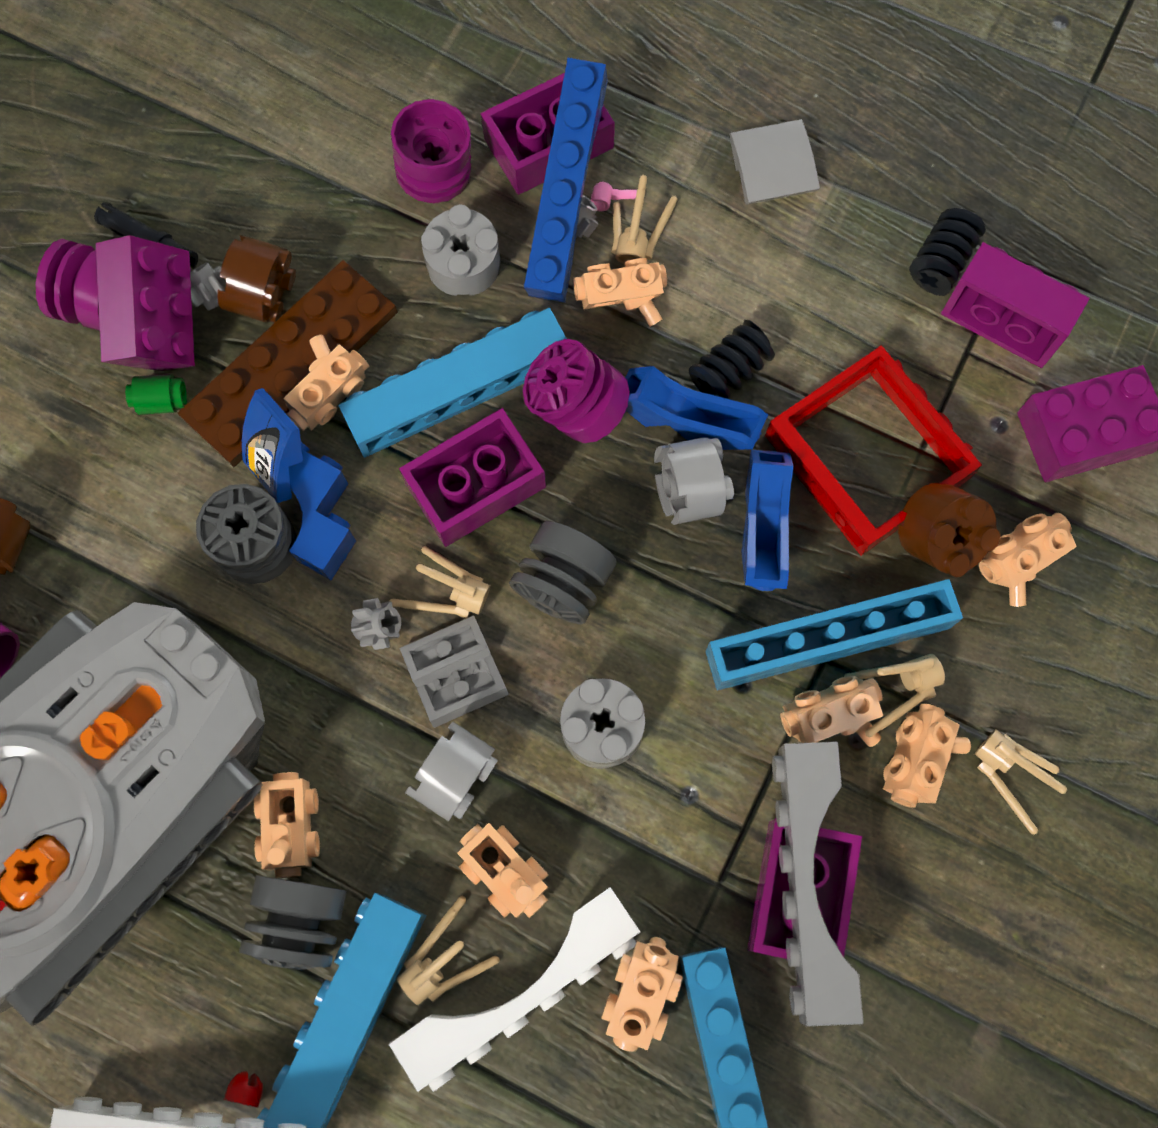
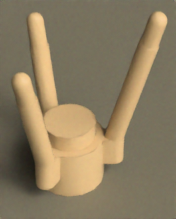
[611,175,678,265]
[389,546,491,618]
[844,654,945,737]
[975,729,1067,835]
[397,896,500,1005]

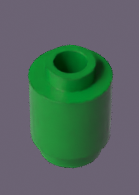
[125,374,187,415]

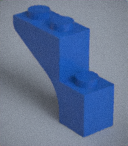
[625,366,768,450]
[288,442,356,580]
[741,449,794,591]

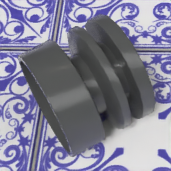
[196,484,297,584]
[509,521,617,625]
[239,875,347,970]

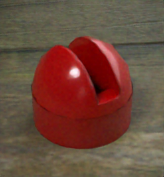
[223,1071,263,1108]

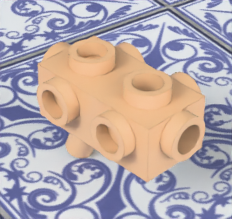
[573,258,667,327]
[284,335,369,431]
[979,513,1077,607]
[780,676,883,747]
[883,704,971,808]
[254,772,320,878]
[457,823,549,918]
[601,937,683,1052]

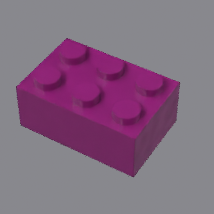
[480,73,615,195]
[96,235,195,371]
[941,242,1090,369]
[1017,365,1158,483]
[399,408,546,547]
[747,818,862,959]

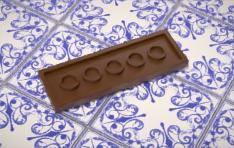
[177,260,398,468]

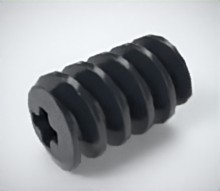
[909,208,986,296]
[688,320,775,399]

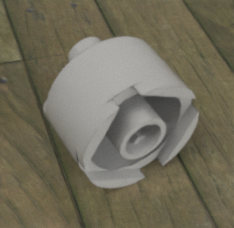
[421,204,500,296]
[654,437,734,525]
[560,678,645,769]
[406,721,498,822]

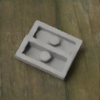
[729,119,820,205]
[399,615,509,728]

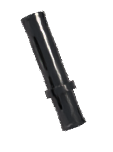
[94,202,199,272]

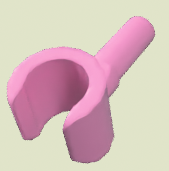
[591,182,637,211]

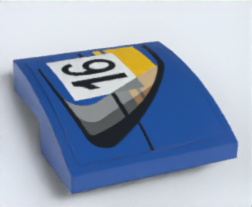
[242,388,303,504]

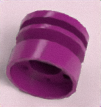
[391,99,471,204]
[36,239,100,331]
[523,339,630,443]

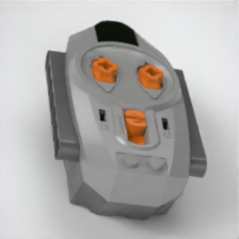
[0,602,265,1026]

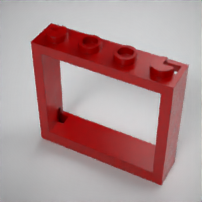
[765,345,982,556]

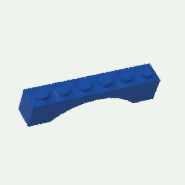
[524,58,608,302]

